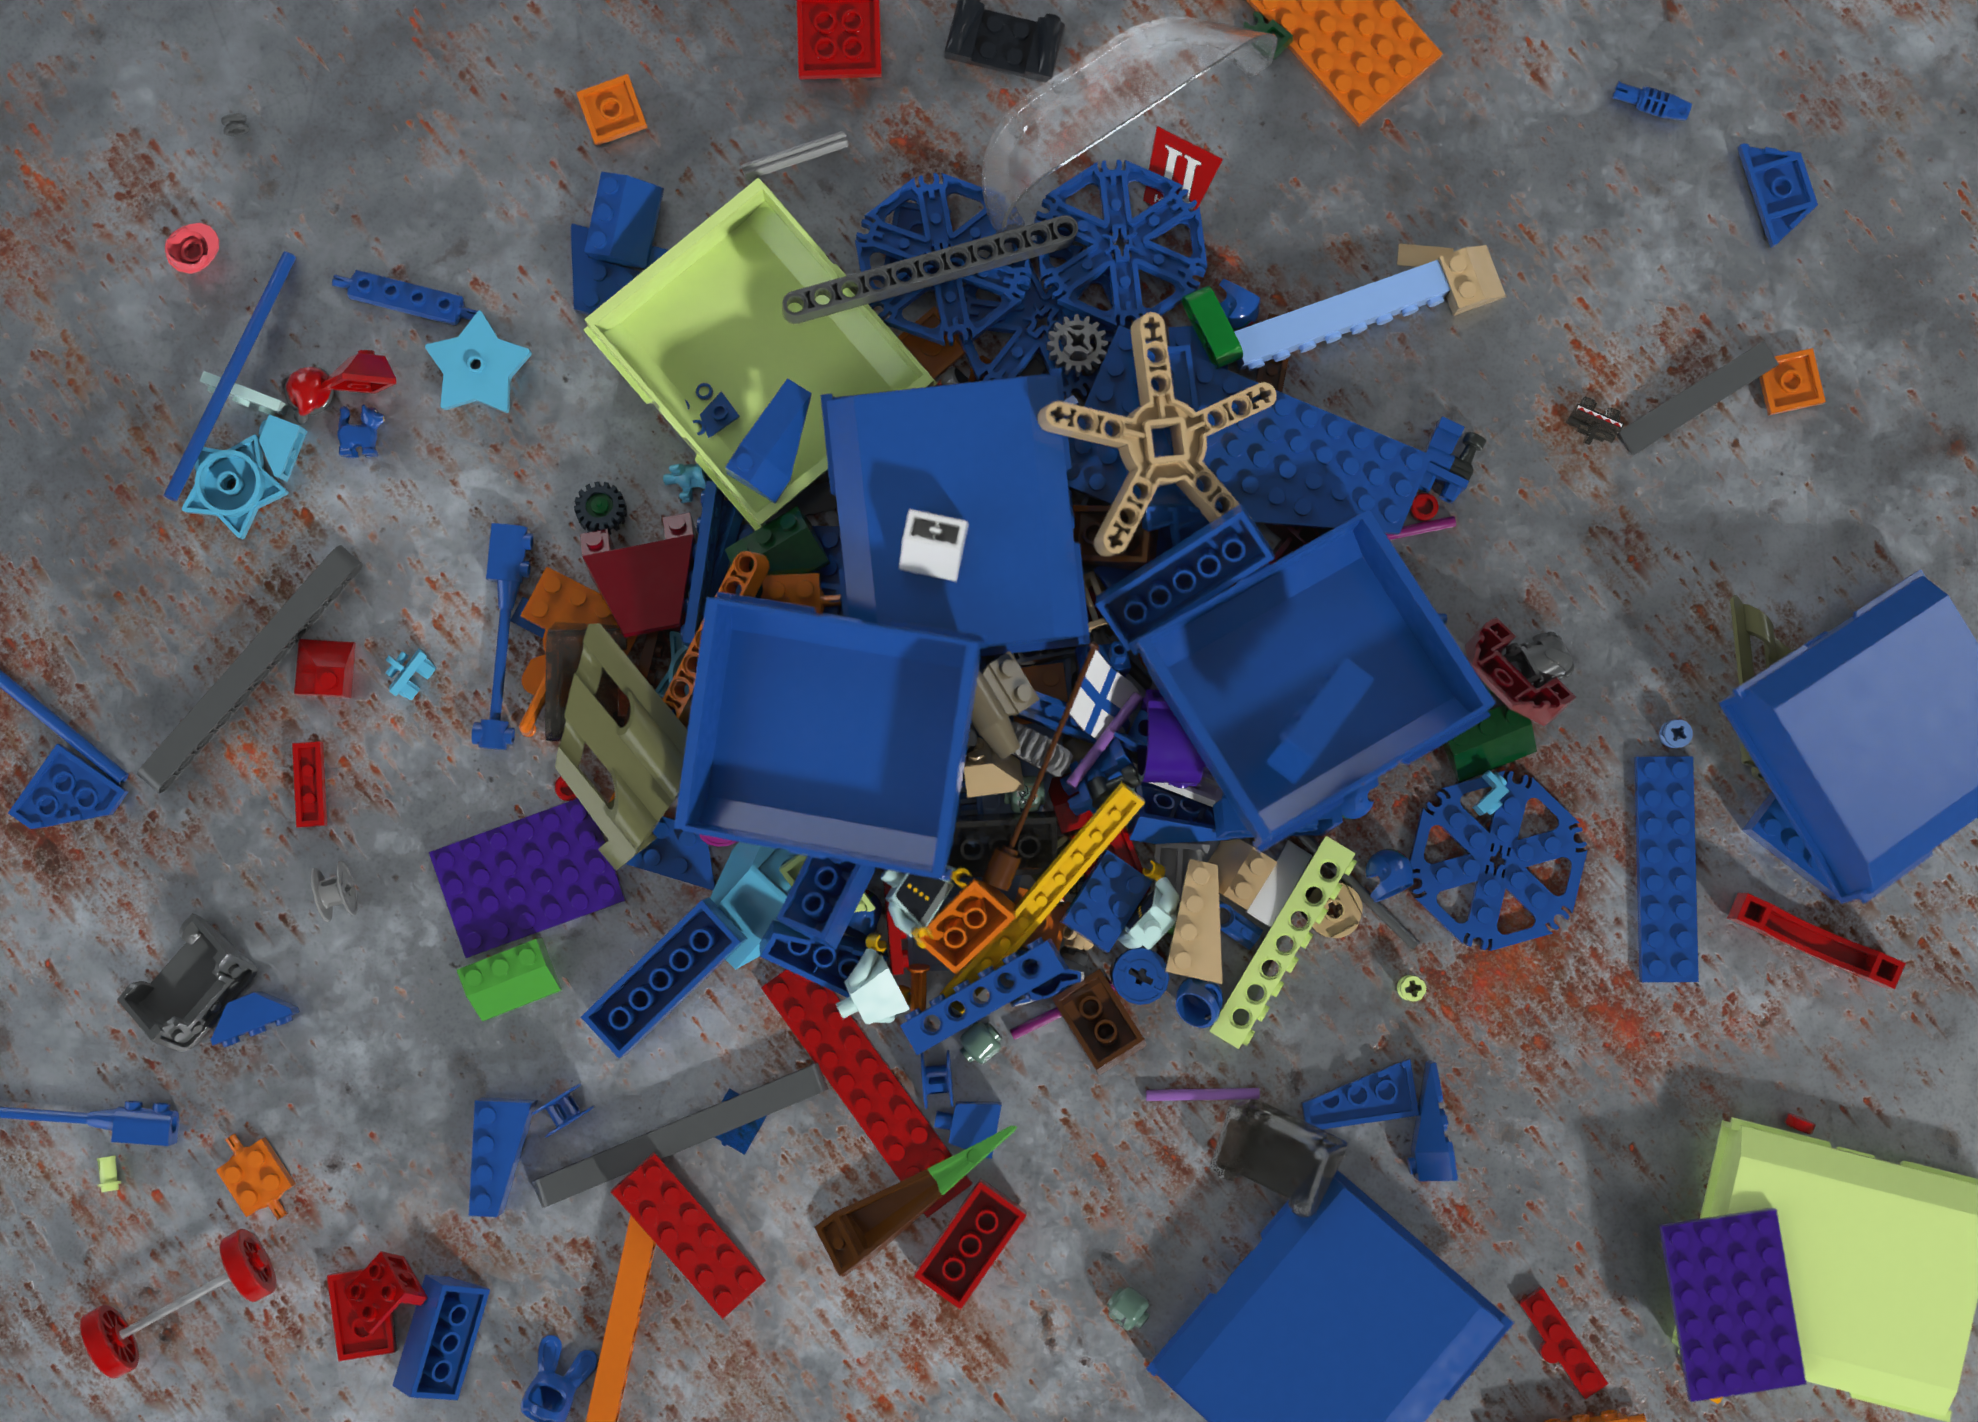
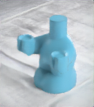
[663,464,712,503]

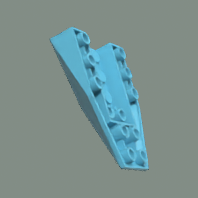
[710,842,797,970]

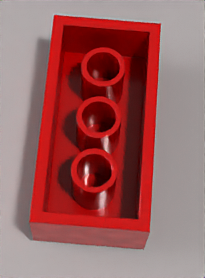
[914,1178,1027,1310]

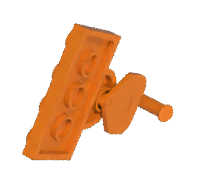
[519,566,639,737]

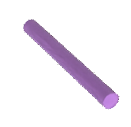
[1066,692,1143,788]
[1146,1088,1260,1101]

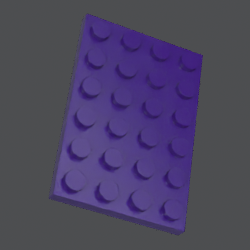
[429,798,627,958]
[1659,1208,1806,1402]

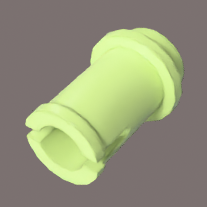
[97,1155,121,1192]

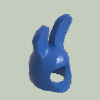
[520,1335,599,1422]

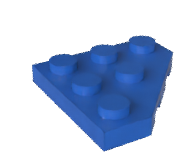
[8,744,129,829]

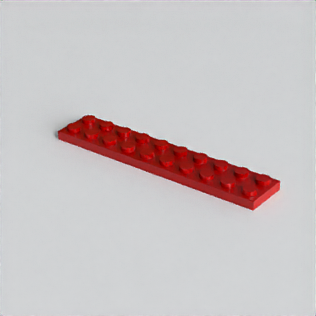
[761,969,973,1218]

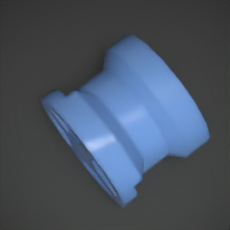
[1659,720,1693,748]

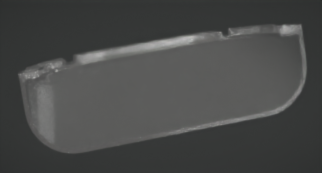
[982,17,1278,234]

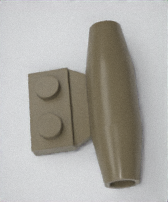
[971,651,1040,759]

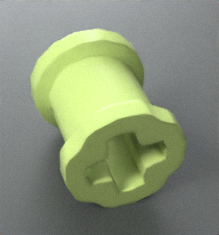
[1396,975,1426,1002]

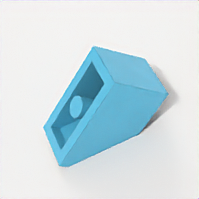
[259,414,308,482]

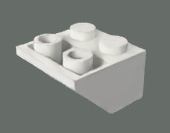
[899,509,969,582]

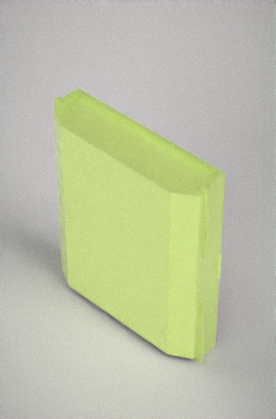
[583,178,937,531]
[1671,1117,1978,1422]

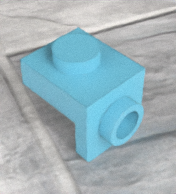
[1472,770,1509,816]

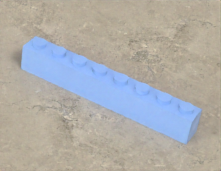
[1234,260,1450,371]

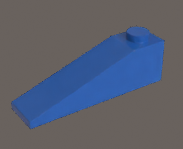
[725,378,812,504]
[1127,782,1245,844]
[1407,1061,1458,1181]

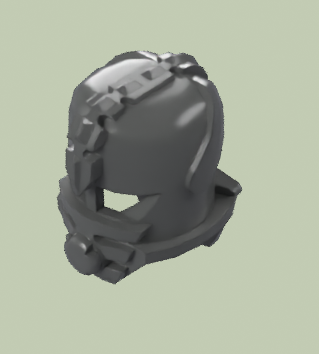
[1503,632,1575,689]

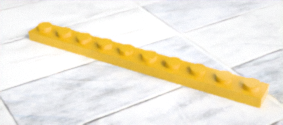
[940,782,1145,1014]

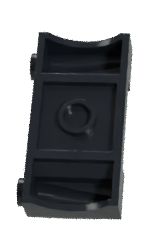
[944,0,1065,84]

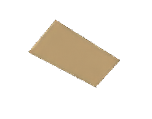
[1397,244,1454,267]

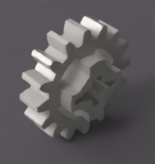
[1046,314,1108,377]

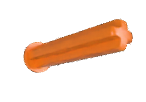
[907,963,930,1048]

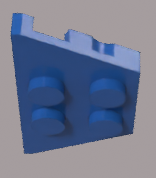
[1737,143,1818,248]
[626,816,716,891]

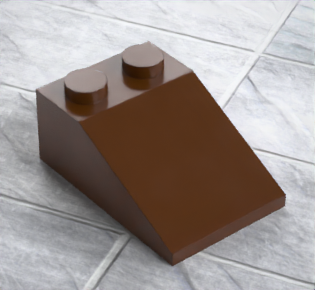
[1072,505,1159,571]
[1052,969,1147,1076]

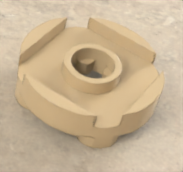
[1305,883,1363,938]

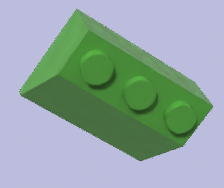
[457,938,562,1021]

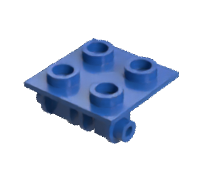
[685,383,740,438]

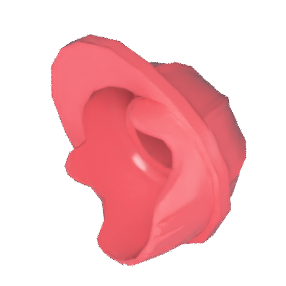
[165,223,219,274]

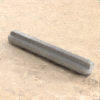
[742,131,848,180]

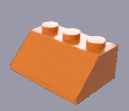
[914,879,1016,974]

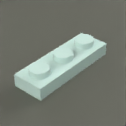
[200,371,289,416]

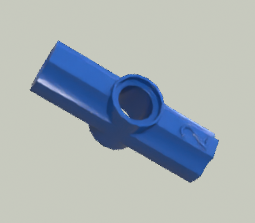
[1179,900,1263,950]

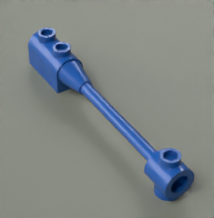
[472,523,534,750]
[0,1101,179,1146]

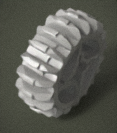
[1011,721,1073,777]

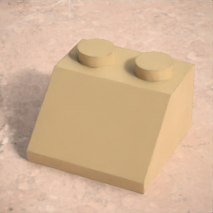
[1437,245,1506,316]
[964,737,1024,797]
[1207,839,1277,910]

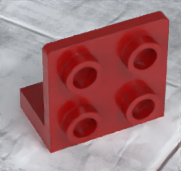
[345,1251,428,1333]

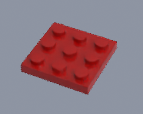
[797,0,882,80]

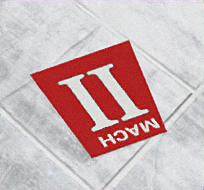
[1143,126,1223,211]

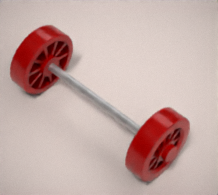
[80,1229,277,1379]

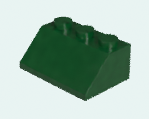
[725,506,830,598]
[1443,704,1537,783]

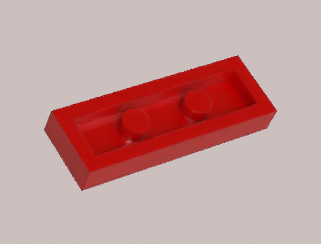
[292,741,327,828]

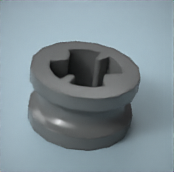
[221,114,249,136]

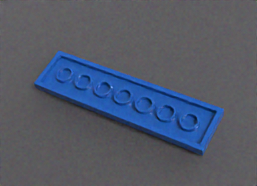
[1634,756,1699,982]

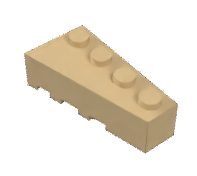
[1165,859,1222,984]

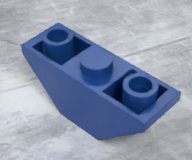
[211,991,300,1048]

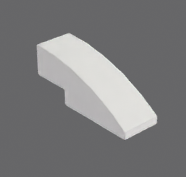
[1245,841,1312,927]

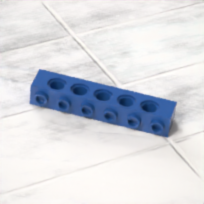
[900,937,1068,1055]

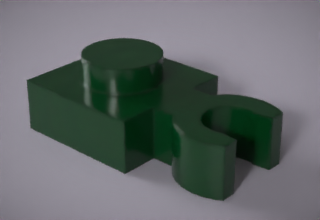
[1243,11,1293,60]

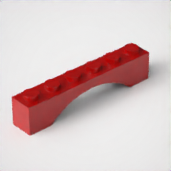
[1727,893,1906,989]

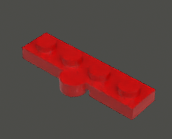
[1518,1286,1609,1400]

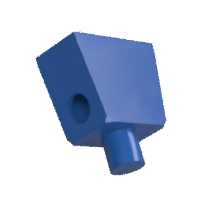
[934,1101,1002,1159]

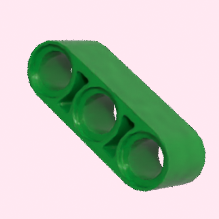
[1182,286,1243,369]

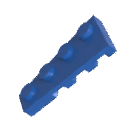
[1133,344,1205,457]
[1301,1058,1419,1132]

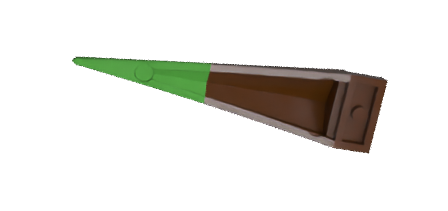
[814,1126,1017,1277]

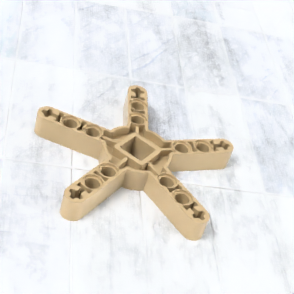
[1037,312,1277,556]

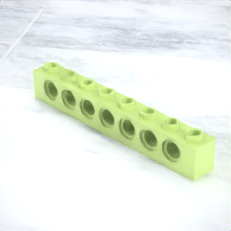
[1209,836,1357,1049]

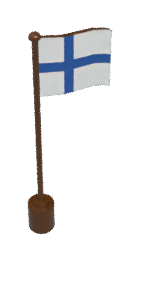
[982,642,1141,891]

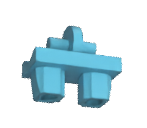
[385,648,436,700]

